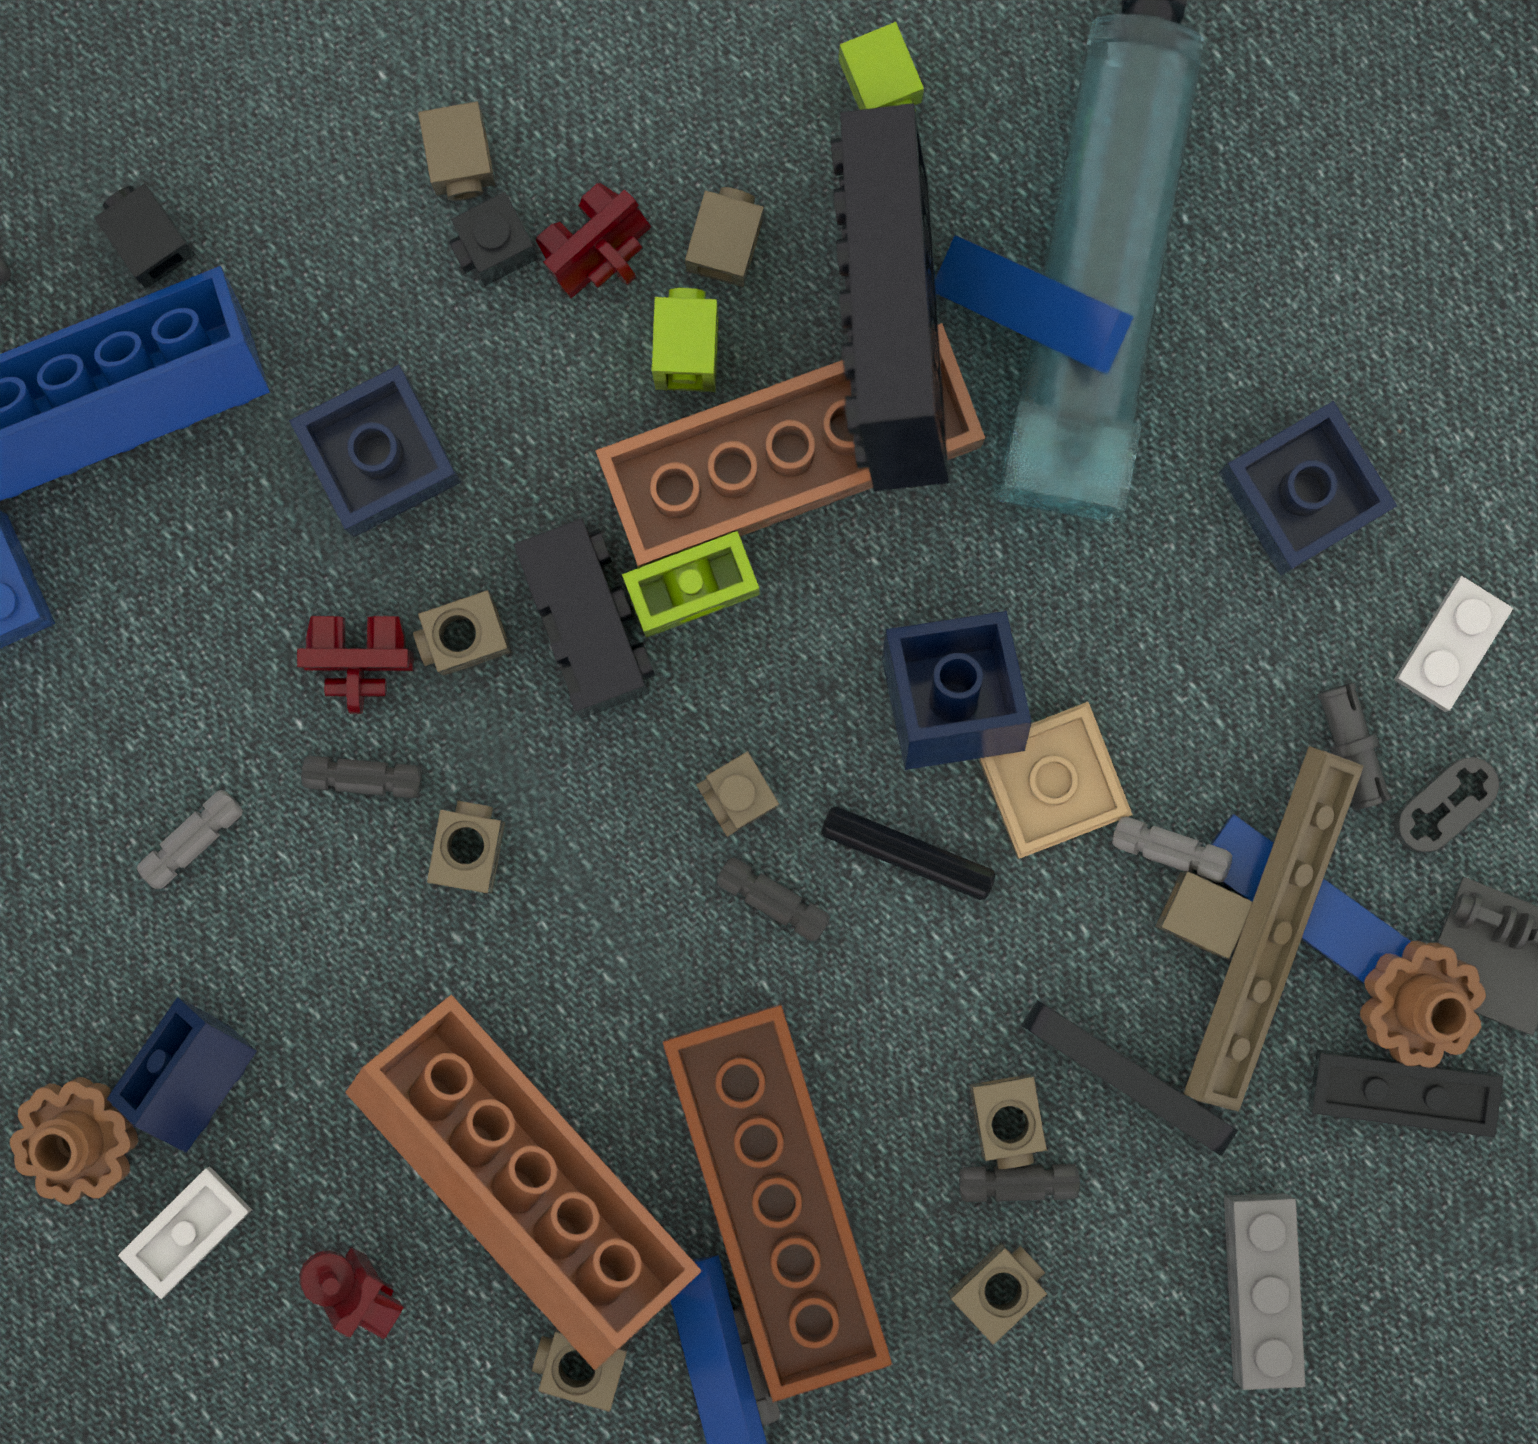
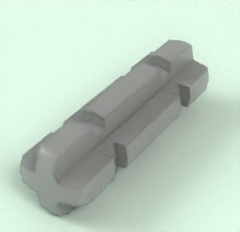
[137,790,243,889]
[1112,816,1232,883]

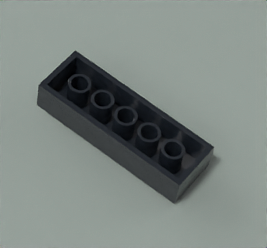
[831,103,949,492]

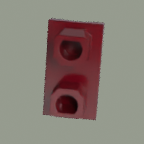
[536,183,651,299]
[297,616,414,714]
[299,1247,403,1339]

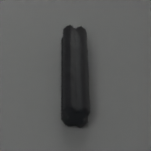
[821,807,996,900]

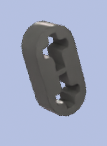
[1393,757,1499,853]

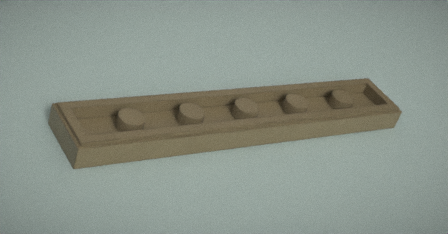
[1183,746,1364,1112]

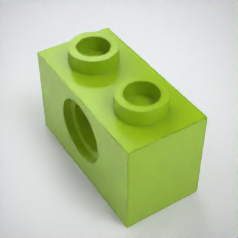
[652,288,719,392]
[622,531,760,638]

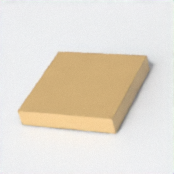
[979,702,1132,859]

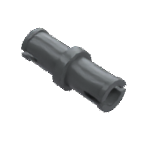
[1317,682,1392,810]

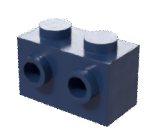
[107,997,257,1153]

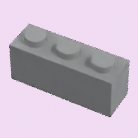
[1224,1193,1305,1390]

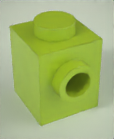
[838,22,924,112]

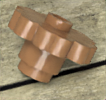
[1360,940,1486,1068]
[10,1077,138,1205]

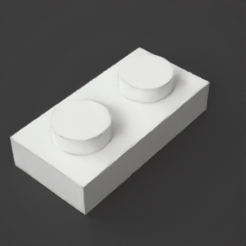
[1394,576,1513,712]
[118,1166,252,1299]

